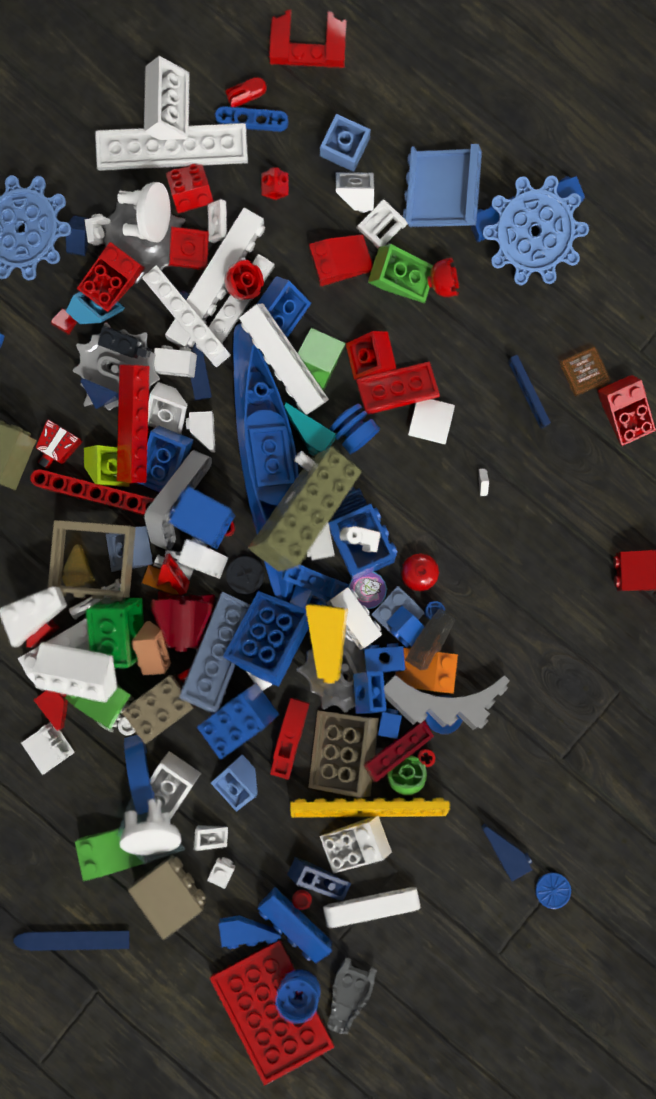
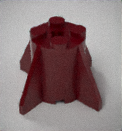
[152,591,215,651]

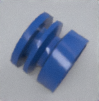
[329,404,380,455]
[276,969,321,1023]

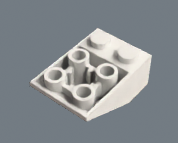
[320,816,392,873]

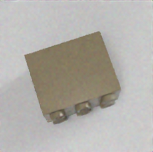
[122,674,196,744]
[128,854,206,940]

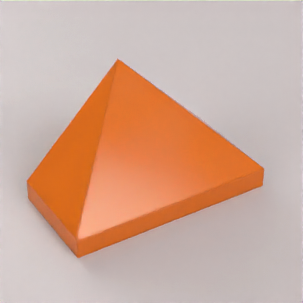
[142,565,178,594]

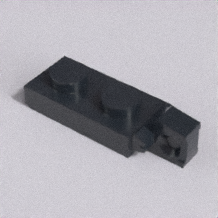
[98,326,152,359]

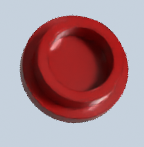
[292,890,312,910]

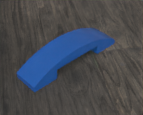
[281,565,349,599]
[124,735,156,815]

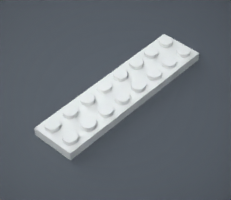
[96,123,248,170]

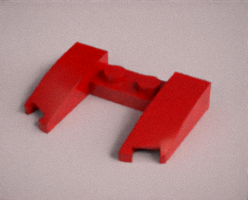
[270,10,346,67]

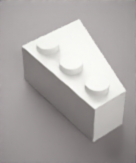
[178,538,228,579]

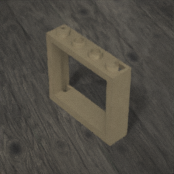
[48,520,136,601]

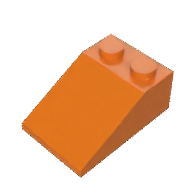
[395,648,458,694]

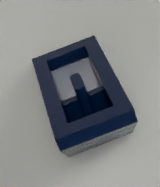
[66,216,90,256]

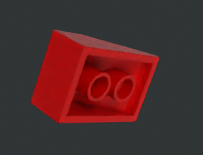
[309,234,373,287]

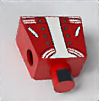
[36,420,83,469]

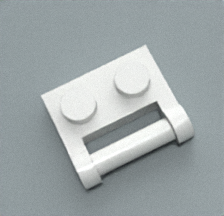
[357,199,408,249]

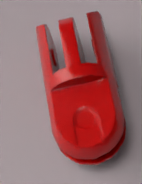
[225,77,266,108]

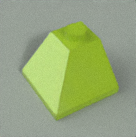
[84,445,129,487]

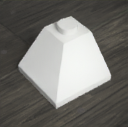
[336,172,374,212]
[148,382,187,434]

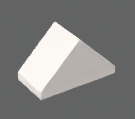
[194,825,228,851]

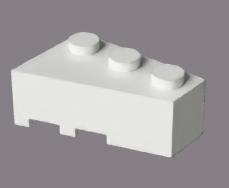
[0,587,67,647]

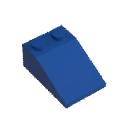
[138,426,193,492]

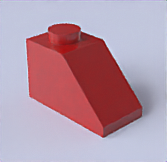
[34,690,68,731]

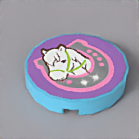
[349,572,387,609]

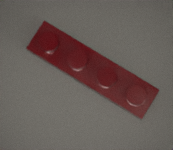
[363,720,434,782]

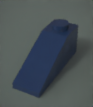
[481,824,532,881]
[287,857,351,901]

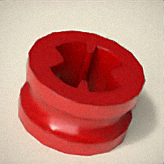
[417,749,435,767]

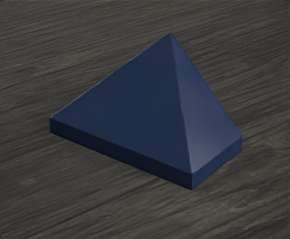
[81,378,119,409]

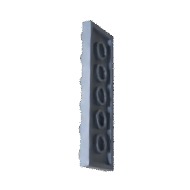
[179,592,250,714]

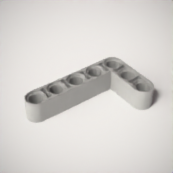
[145,450,212,550]

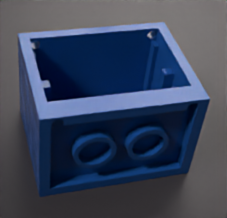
[168,487,235,549]
[328,504,397,581]
[197,683,279,759]

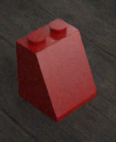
[613,550,656,591]

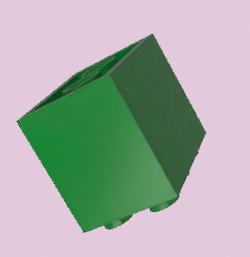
[86,598,144,668]

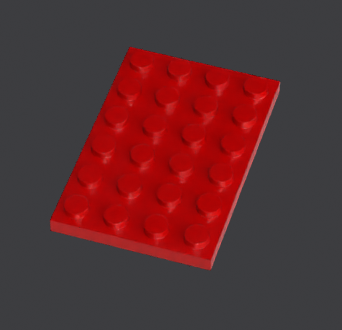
[210,939,334,1085]

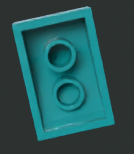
[284,403,335,456]

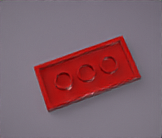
[356,361,440,415]

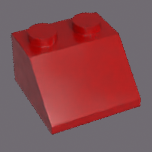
[346,331,396,380]

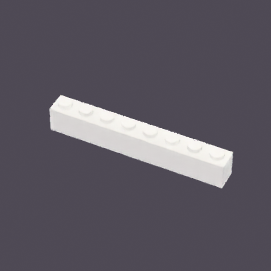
[165,208,265,348]

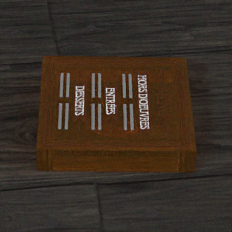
[560,346,611,397]

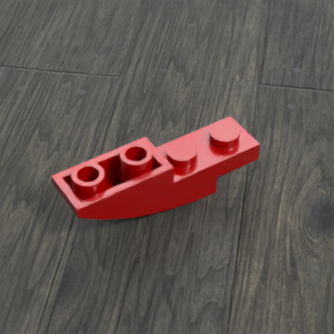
[270,698,310,780]

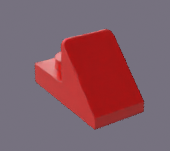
[157,553,190,595]

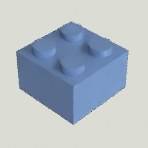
[320,114,370,172]

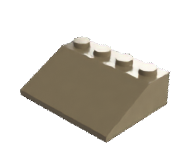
[309,710,379,798]

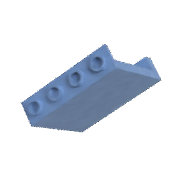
[403,144,482,227]

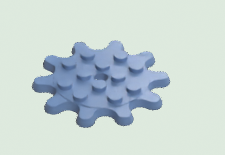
[0,175,71,280]
[482,176,589,285]

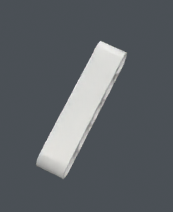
[323,887,421,928]

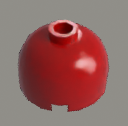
[427,258,459,297]
[224,260,264,300]
[401,553,439,591]

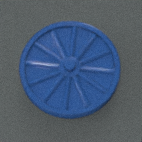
[536,873,571,909]

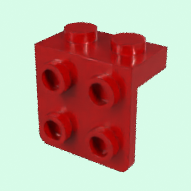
[166,164,213,213]

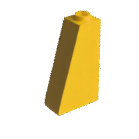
[306,604,348,683]

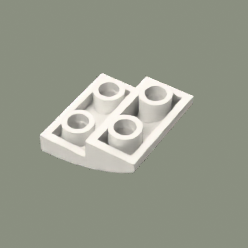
[408,399,455,444]

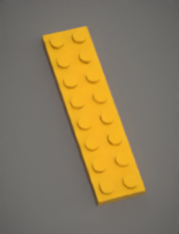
[291,798,450,817]

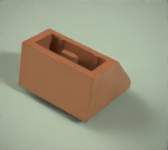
[132,621,171,675]

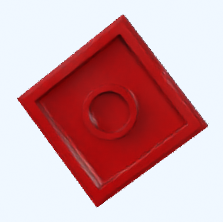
[169,226,209,270]

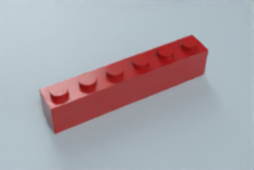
[117,365,150,483]

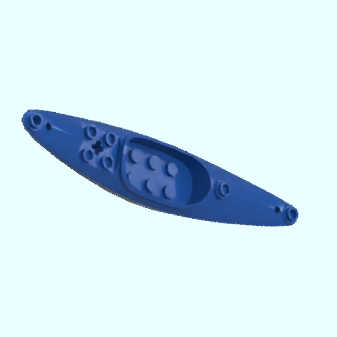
[233,323,298,602]

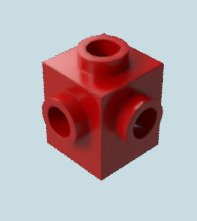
[261,167,288,200]

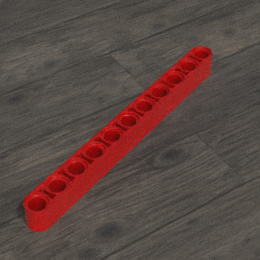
[31,469,235,537]

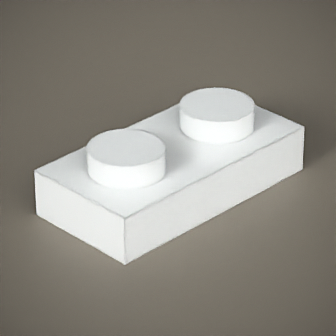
[208,199,227,243]

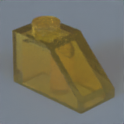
[62,544,95,587]

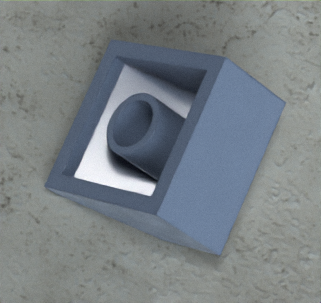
[106,526,153,572]
[371,586,424,641]

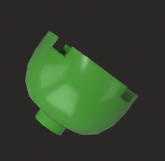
[387,755,427,796]

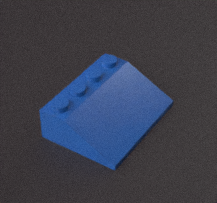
[223,591,309,687]

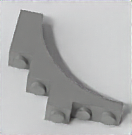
[384,675,510,730]

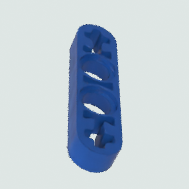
[215,107,288,131]

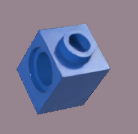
[378,708,402,739]

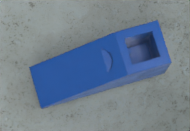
[219,916,281,949]

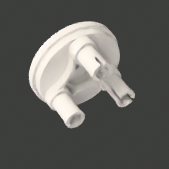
[118,182,170,242]
[120,799,181,855]

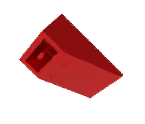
[77,242,145,312]
[598,375,656,446]

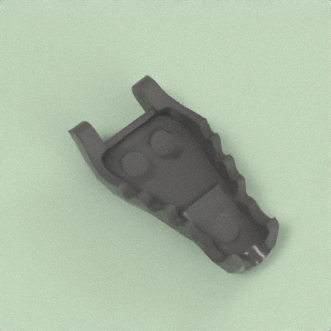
[328,957,377,1034]

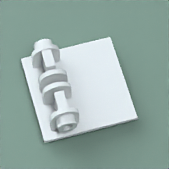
[21,722,75,775]

